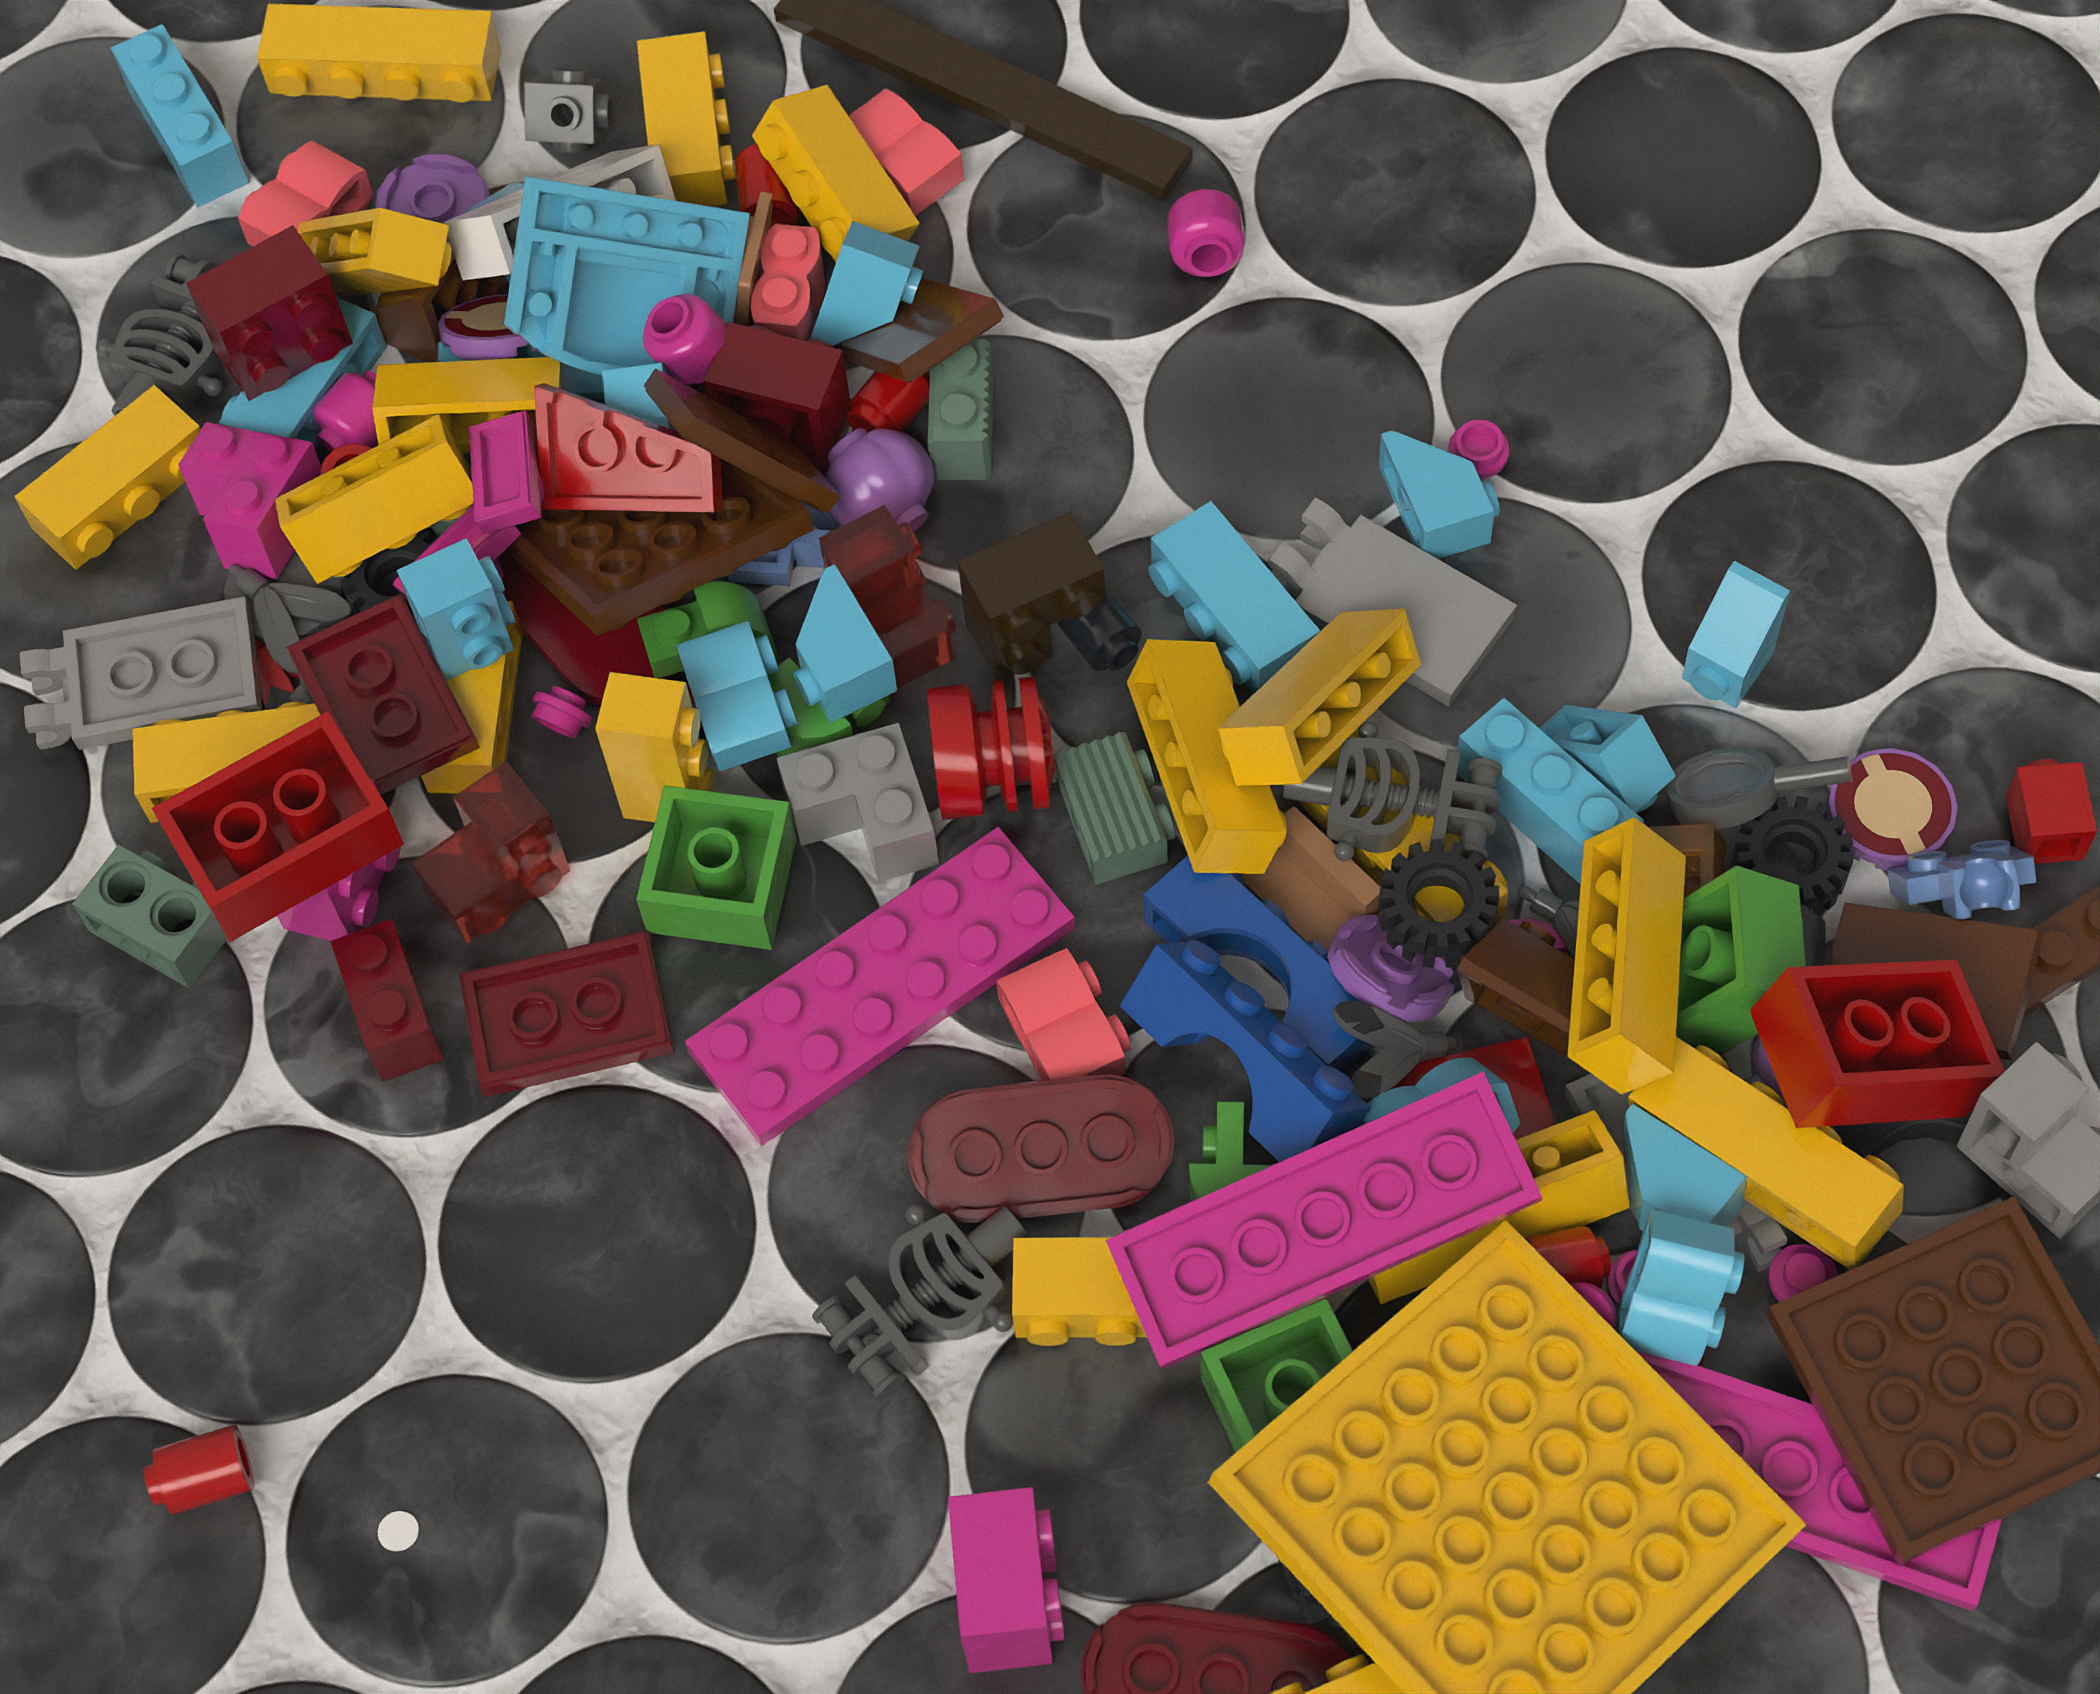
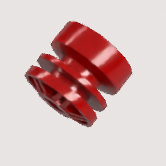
[927,676,1055,820]

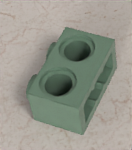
[72,844,227,989]

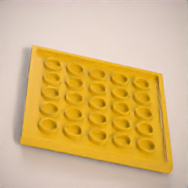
[1208,1220,1807,1694]

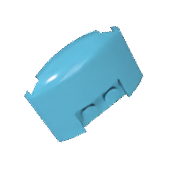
[504,176,750,375]

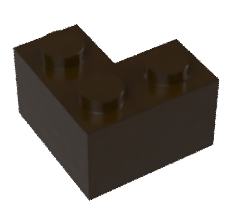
[958,511,1106,680]

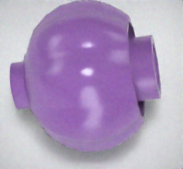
[825,428,934,537]

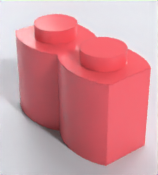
[849,89,964,216]
[238,141,374,246]
[751,224,827,341]
[996,948,1131,1080]

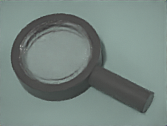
[1666,747,1852,830]

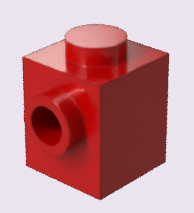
[2005,759,2097,864]

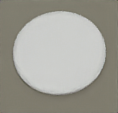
[378,1511,419,1551]

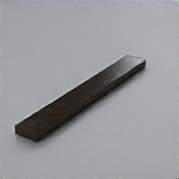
[774,0,1193,201]

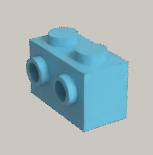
[397,538,516,681]

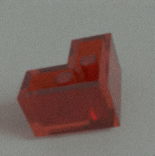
[819,505,956,689]
[412,761,570,943]

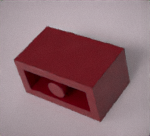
[330,919,444,1082]

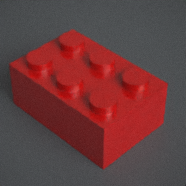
[152,711,404,942]
[1749,960,2005,1128]

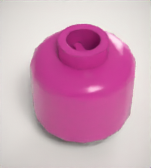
[1166,189,1245,277]
[642,293,727,385]
[313,370,378,453]

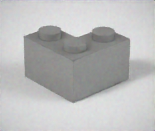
[776,723,939,882]
[1956,1042,2100,1239]

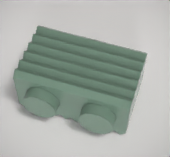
[928,339,995,480]
[1054,732,1175,885]

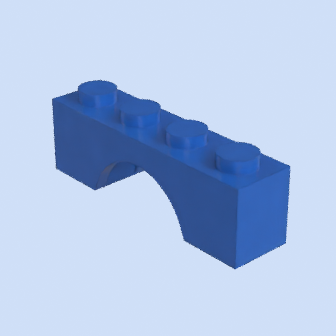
[1143,855,1375,1074]
[1120,940,1371,1162]

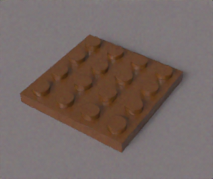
[505,459,814,636]
[1765,1196,2100,1566]

